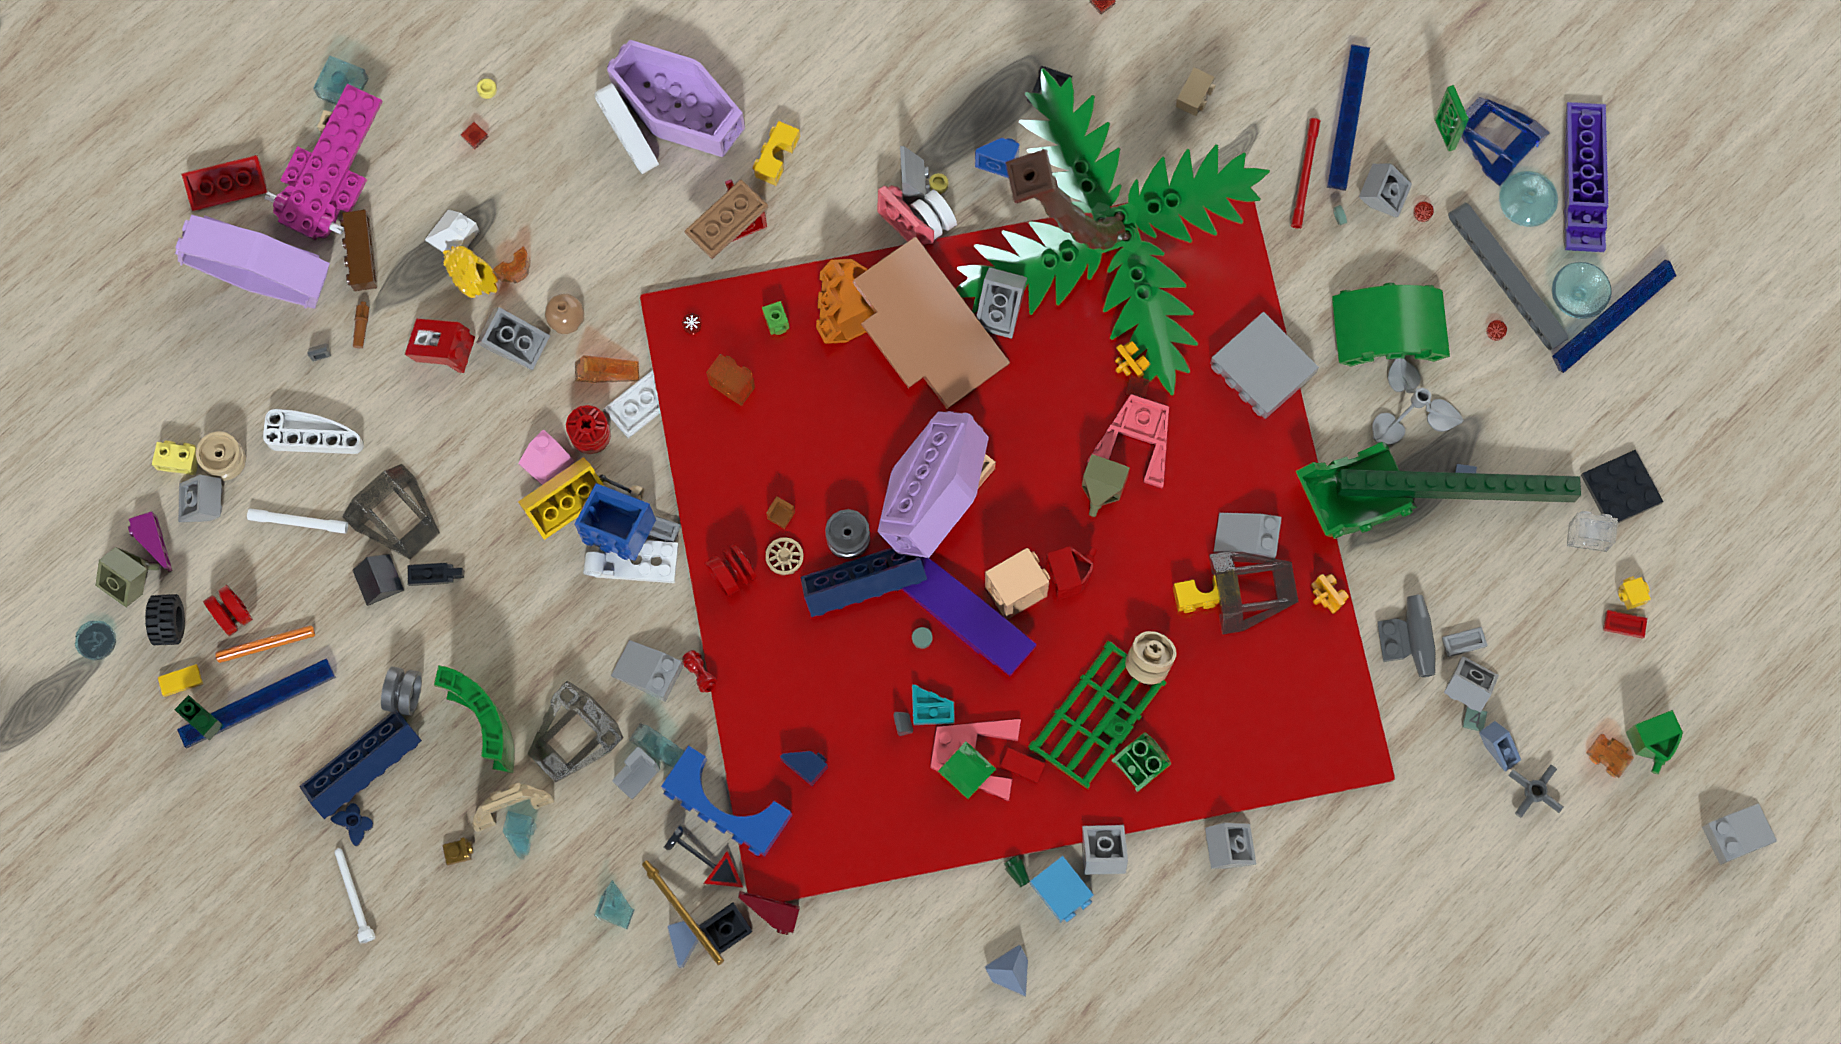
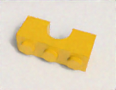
[753,121,800,186]
[1173,572,1239,613]

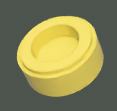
[477,78,497,99]
[929,173,948,194]

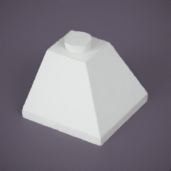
[425,210,480,252]

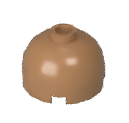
[545,294,585,334]

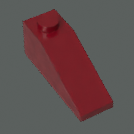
[738,891,800,935]

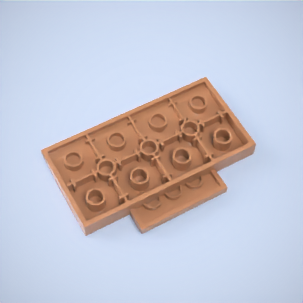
[853,237,1010,409]

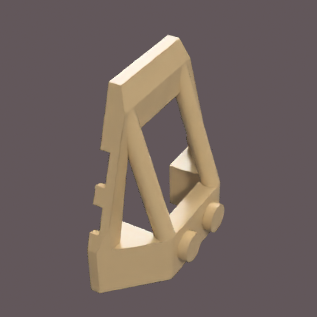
[473,783,554,832]

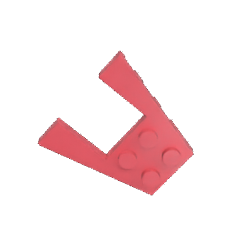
[1087,394,1169,488]
[931,719,1021,801]

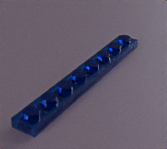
[1327,44,1370,191]
[1552,259,1677,373]
[177,658,336,749]

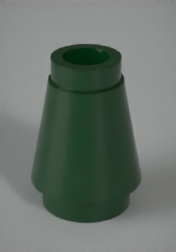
[1004,855,1030,888]

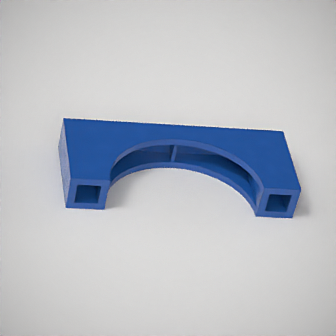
[661,746,792,856]

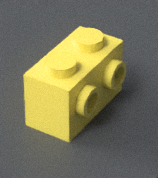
[152,440,198,475]

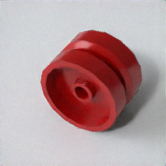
[203,584,253,637]

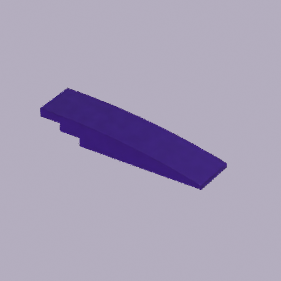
[1565,102,1609,252]
[902,557,1037,676]

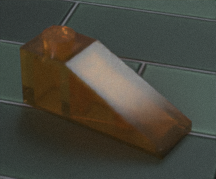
[575,355,639,383]

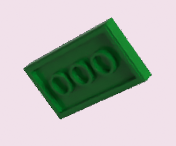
[1434,85,1469,152]

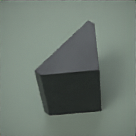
[352,554,404,606]
[698,902,753,954]

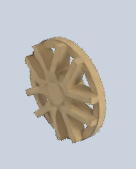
[766,538,803,575]

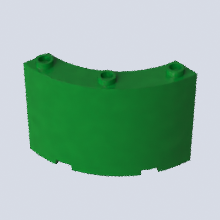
[1332,282,1450,367]
[1296,442,1417,539]
[434,665,515,773]

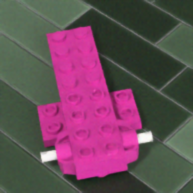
[265,84,383,241]

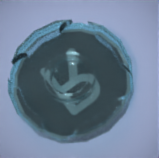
[75,620,117,661]

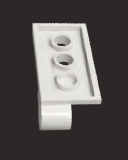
[583,540,679,583]

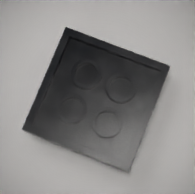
[1581,450,1664,527]

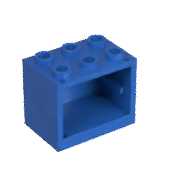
[574,483,656,561]

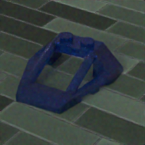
[1461,97,1550,187]

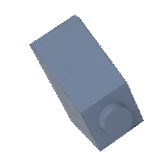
[1479,721,1521,772]
[667,921,698,968]

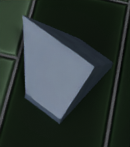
[984,945,1028,996]

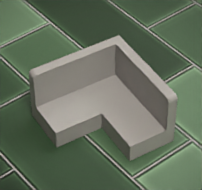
[612,747,660,799]

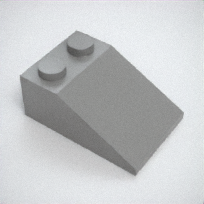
[900,146,930,205]
[976,268,1027,338]
[476,307,550,370]
[1214,513,1281,562]
[611,640,684,702]
[1702,804,1777,865]

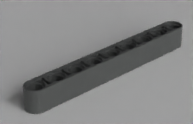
[1448,202,1568,350]

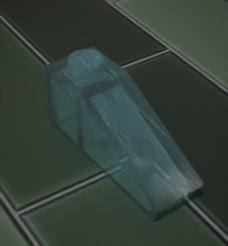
[629,723,685,768]

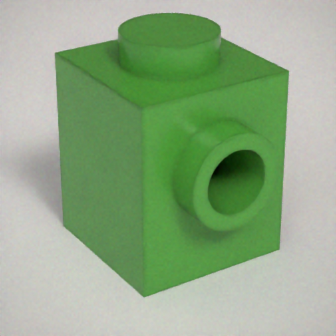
[762,301,789,335]

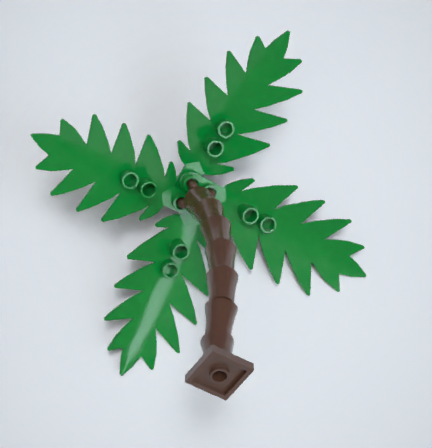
[955,68,1270,395]

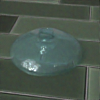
[1499,171,1558,227]
[1552,262,1612,319]

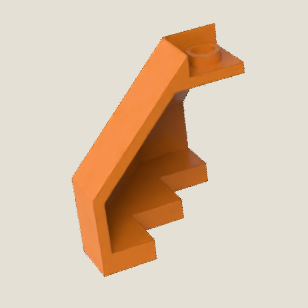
[816,259,875,343]

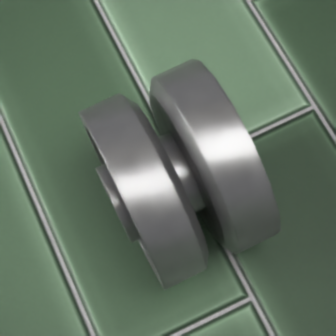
[825,509,870,559]
[381,666,422,716]

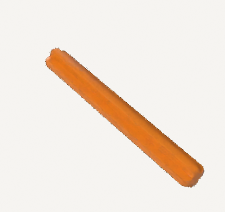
[215,625,315,663]

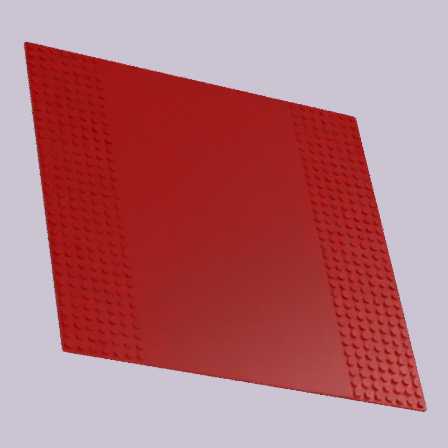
[640,197,1395,902]

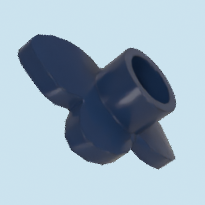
[330,803,373,846]

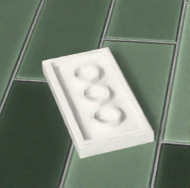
[603,370,661,438]

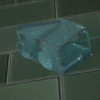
[503,811,536,860]

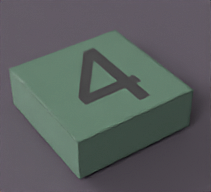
[1463,707,1487,732]

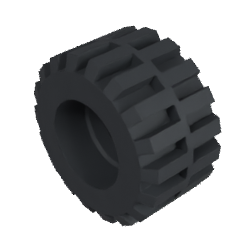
[145,594,185,646]

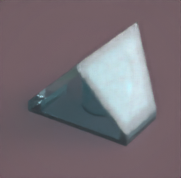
[594,880,634,929]

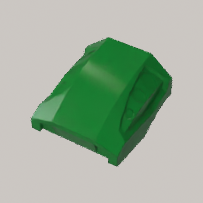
[1112,733,1171,792]
[938,741,996,799]

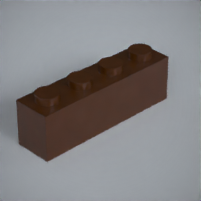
[340,209,377,292]

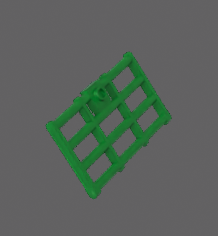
[1028,641,1167,789]

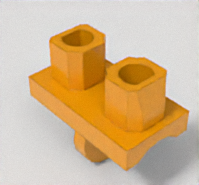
[1115,341,1150,378]
[1311,574,1349,613]

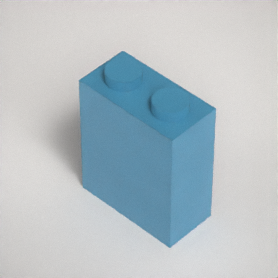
[1030,856,1094,923]

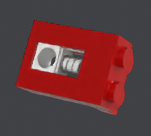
[405,318,475,373]

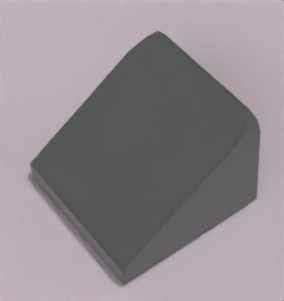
[307,343,331,361]
[894,712,913,736]

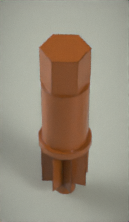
[353,301,369,349]

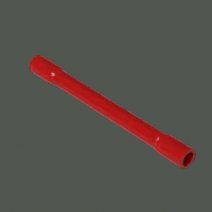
[1291,118,1321,229]

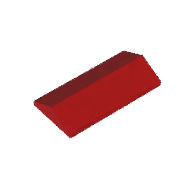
[181,155,268,211]

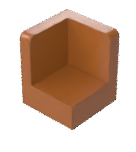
[766,497,795,529]

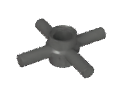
[1508,765,1564,818]

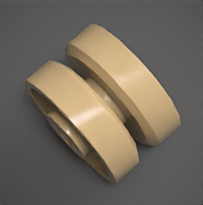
[196,431,246,481]
[1125,631,1176,684]

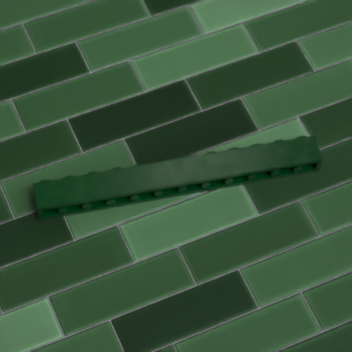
[1337,469,1581,503]

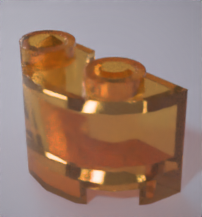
[493,246,531,283]
[1586,734,1634,778]

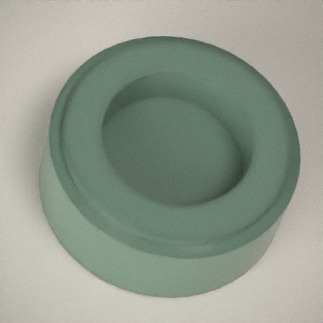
[1333,205,1347,226]
[912,627,932,649]

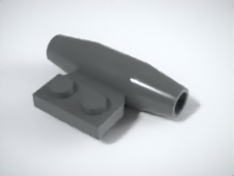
[1377,595,1436,677]

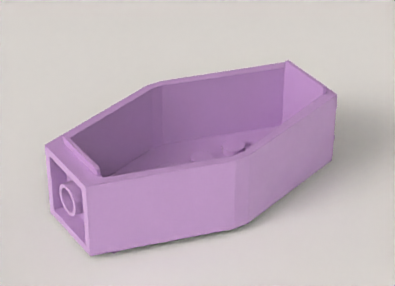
[607,40,745,157]
[175,215,330,309]
[878,411,989,558]

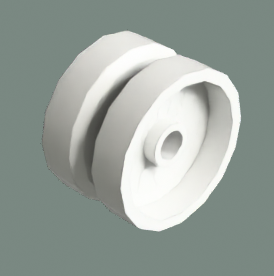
[910,189,957,240]

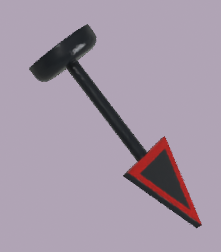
[663,824,743,888]

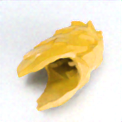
[443,246,498,298]

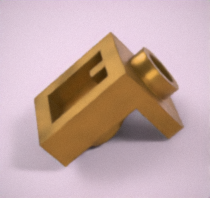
[442,837,474,866]

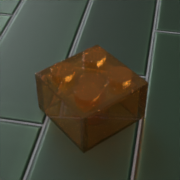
[706,354,755,406]

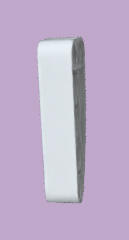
[595,83,659,174]
[263,409,364,454]

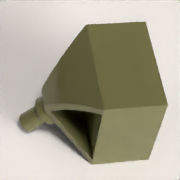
[1082,454,1130,517]
[95,547,159,608]

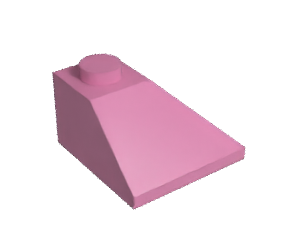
[518,430,575,485]

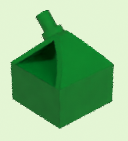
[1626,710,1683,775]

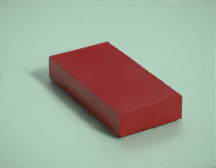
[1603,610,1648,639]
[1000,748,1046,784]

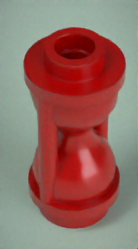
[682,650,717,693]

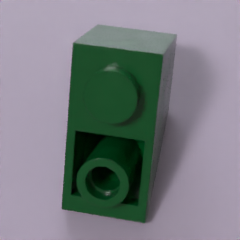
[174,695,224,741]

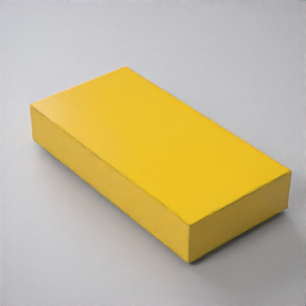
[157,664,203,697]

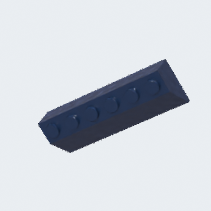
[800,548,927,617]
[299,710,422,820]

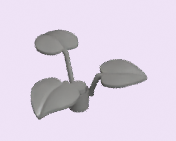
[1372,359,1463,445]

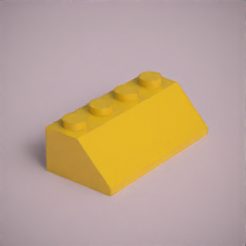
[518,457,604,540]

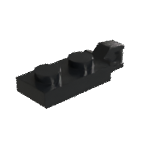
[407,563,464,586]

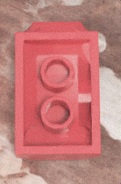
[877,185,934,245]

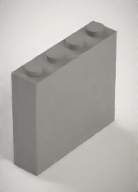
[1210,312,1319,419]

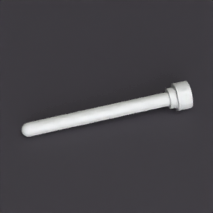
[335,848,376,943]

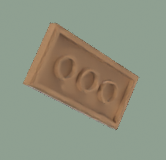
[684,179,769,259]

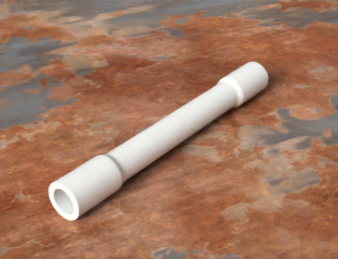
[247,508,348,534]

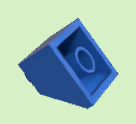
[975,138,1020,178]

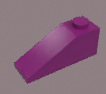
[128,511,173,572]

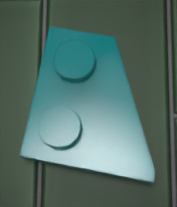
[912,685,954,725]

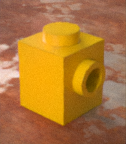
[1618,576,1651,610]

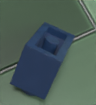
[780,751,828,786]

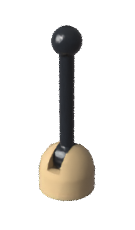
[599,474,644,500]

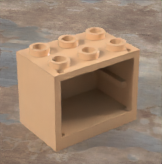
[985,548,1050,620]

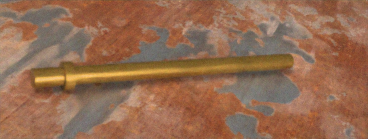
[642,860,724,965]

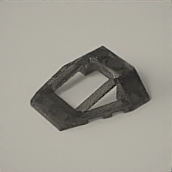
[342,464,440,559]
[1209,552,1299,635]
[528,681,624,782]

